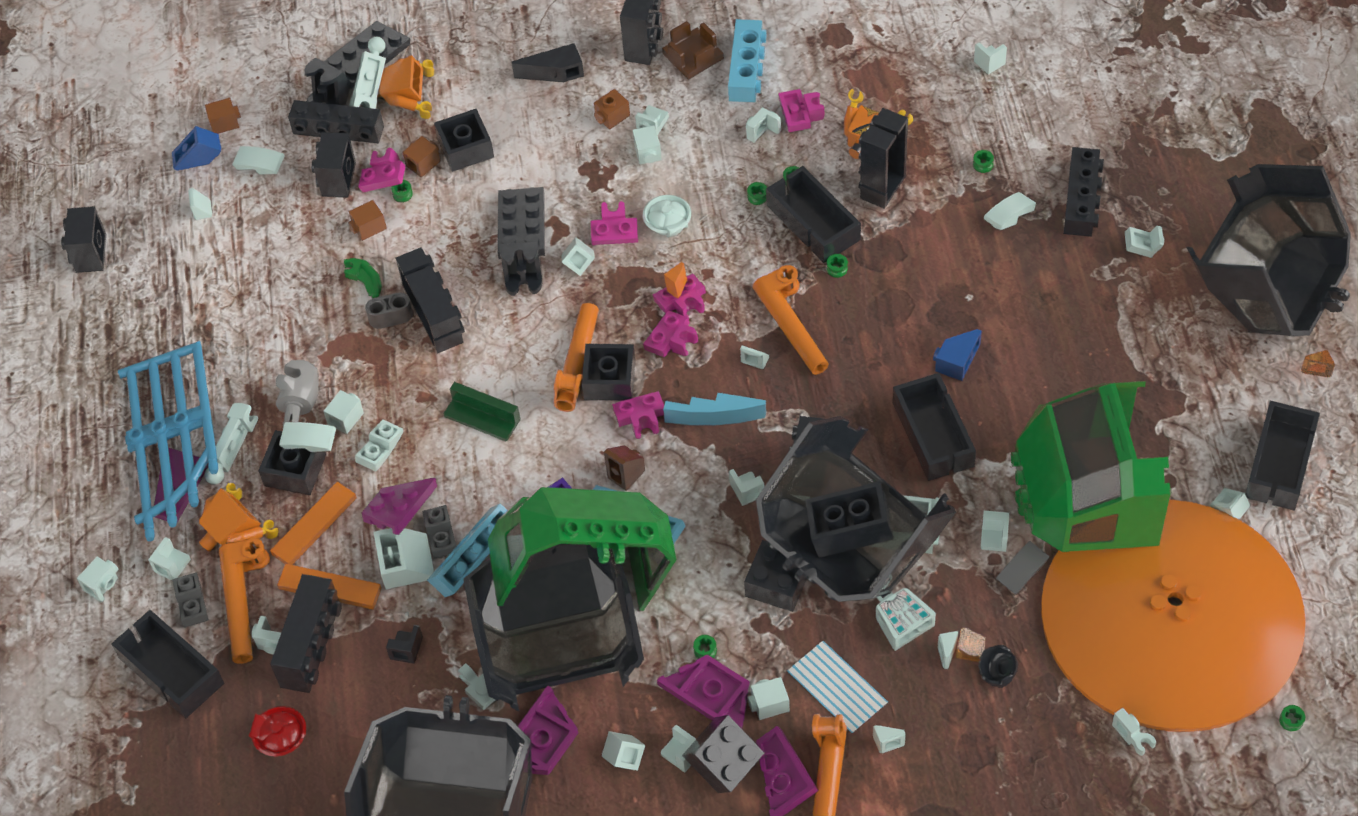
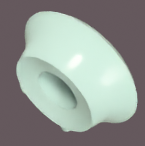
[643,195,691,237]

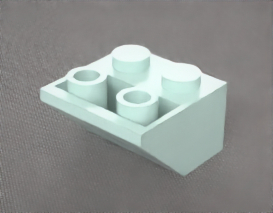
[374,528,434,590]

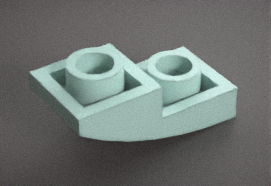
[232,146,285,175]
[984,192,1036,230]
[355,420,403,472]
[279,422,336,452]

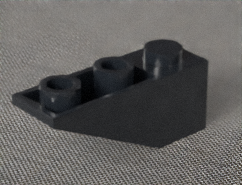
[511,43,584,83]

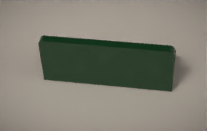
[444,381,521,441]

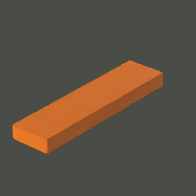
[270,481,357,565]
[277,564,382,610]

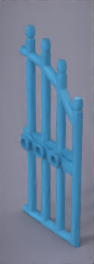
[118,341,219,542]

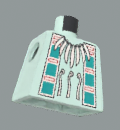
[876,588,936,651]

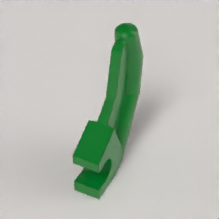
[344,258,382,298]

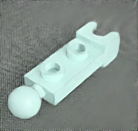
[349,37,386,109]
[204,403,258,485]

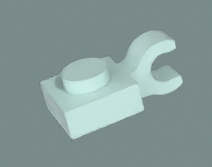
[458,663,495,710]
[1112,708,1156,756]

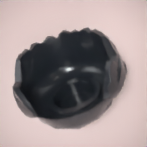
[978,645,1018,688]

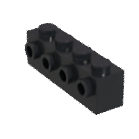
[288,100,384,144]
[1063,147,1104,237]

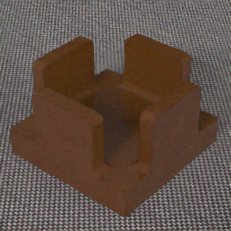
[662,21,724,80]

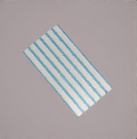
[787,641,888,733]

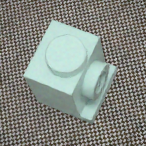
[77,556,119,603]

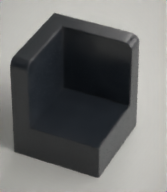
[386,625,423,664]

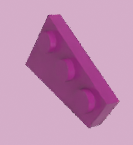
[154,447,209,523]
[756,726,818,816]

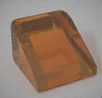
[1301,350,1335,377]
[956,627,986,662]

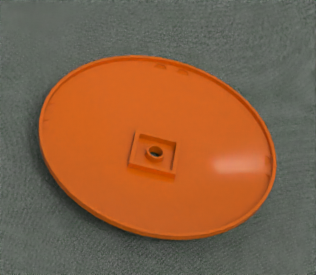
[1041,500,1305,732]

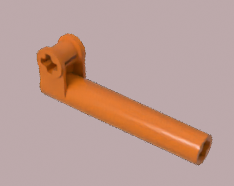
[753,265,829,375]
[554,303,599,412]
[219,538,270,664]
[812,714,847,816]

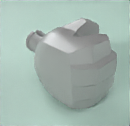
[276,360,319,427]

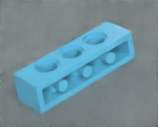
[728,19,767,102]
[427,503,508,597]

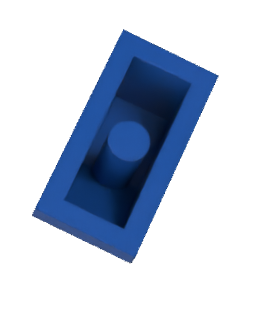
[171,126,221,171]
[933,329,982,381]

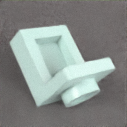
[746,107,781,143]
[1125,226,1164,258]
[252,616,281,654]

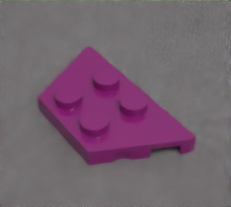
[361,478,437,535]
[657,655,750,729]
[518,686,578,775]

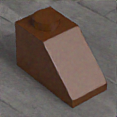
[604,445,645,491]

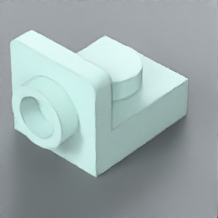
[635,105,669,135]

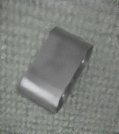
[365,292,413,329]

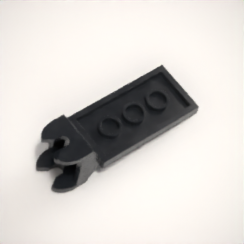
[304,21,410,106]
[497,187,545,296]

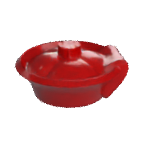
[249,706,306,757]

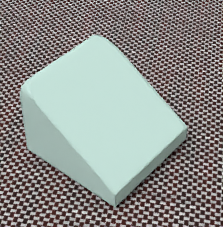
[188,188,212,220]
[740,346,769,369]
[1210,488,1250,519]
[938,631,958,669]
[873,725,905,753]

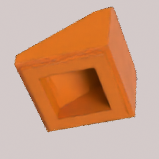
[664,262,687,299]

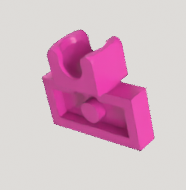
[778,89,825,132]
[358,147,405,192]
[591,201,638,245]
[653,273,706,319]
[643,310,698,357]
[612,391,664,439]

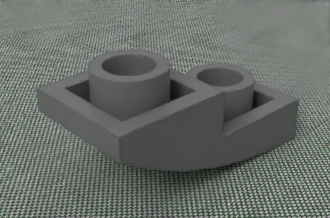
[422,505,456,559]
[996,541,1050,595]
[172,572,209,628]

